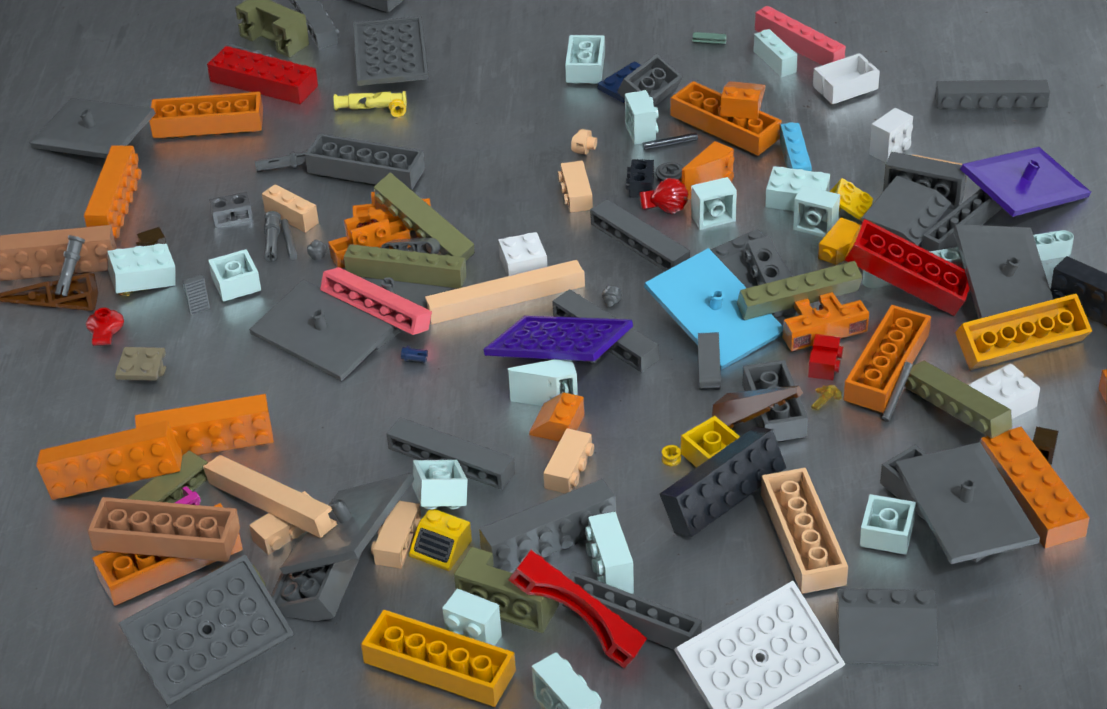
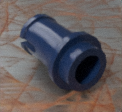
[401,345,428,363]

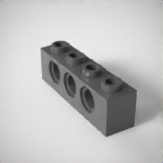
[743,236,796,317]

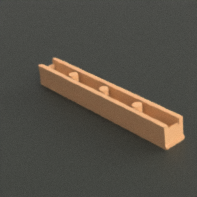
[425,260,585,325]
[203,455,337,538]

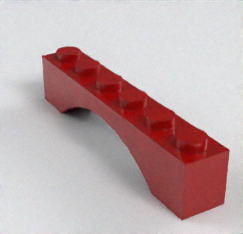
[508,550,647,669]

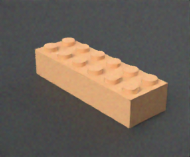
[761,468,848,594]

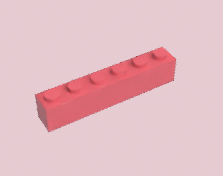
[755,6,846,65]
[320,267,432,335]

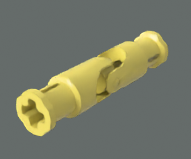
[334,91,407,110]

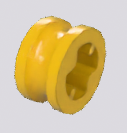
[389,99,406,117]
[662,445,681,467]

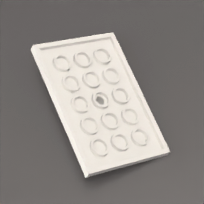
[674,581,846,709]

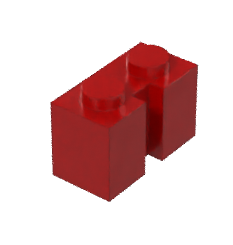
[808,334,844,381]

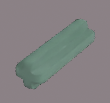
[692,32,727,44]

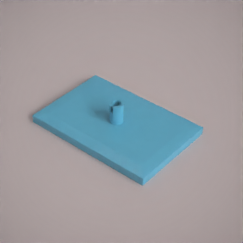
[644,248,783,370]

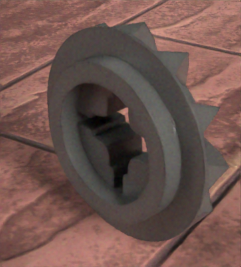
[656,162,684,181]

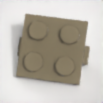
[115,347,167,381]

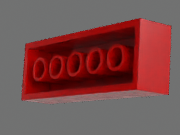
[207,46,318,105]
[844,219,970,316]

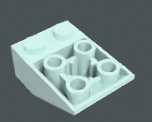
[508,359,578,406]

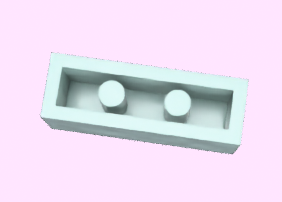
[754,29,797,77]

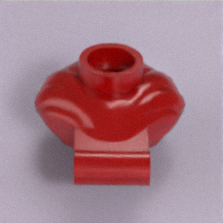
[639,178,688,214]
[85,307,124,346]

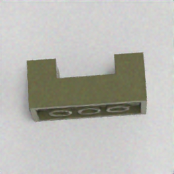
[235,0,309,58]
[454,547,559,633]

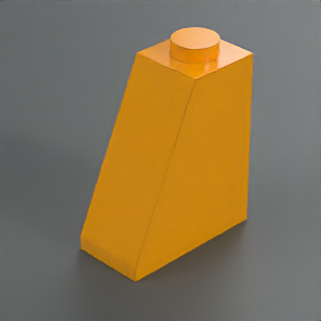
[818,218,861,265]

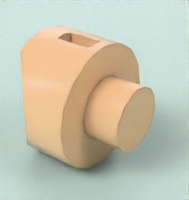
[571,129,597,155]

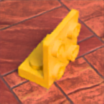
[829,178,873,222]

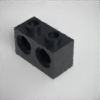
[626,159,654,198]

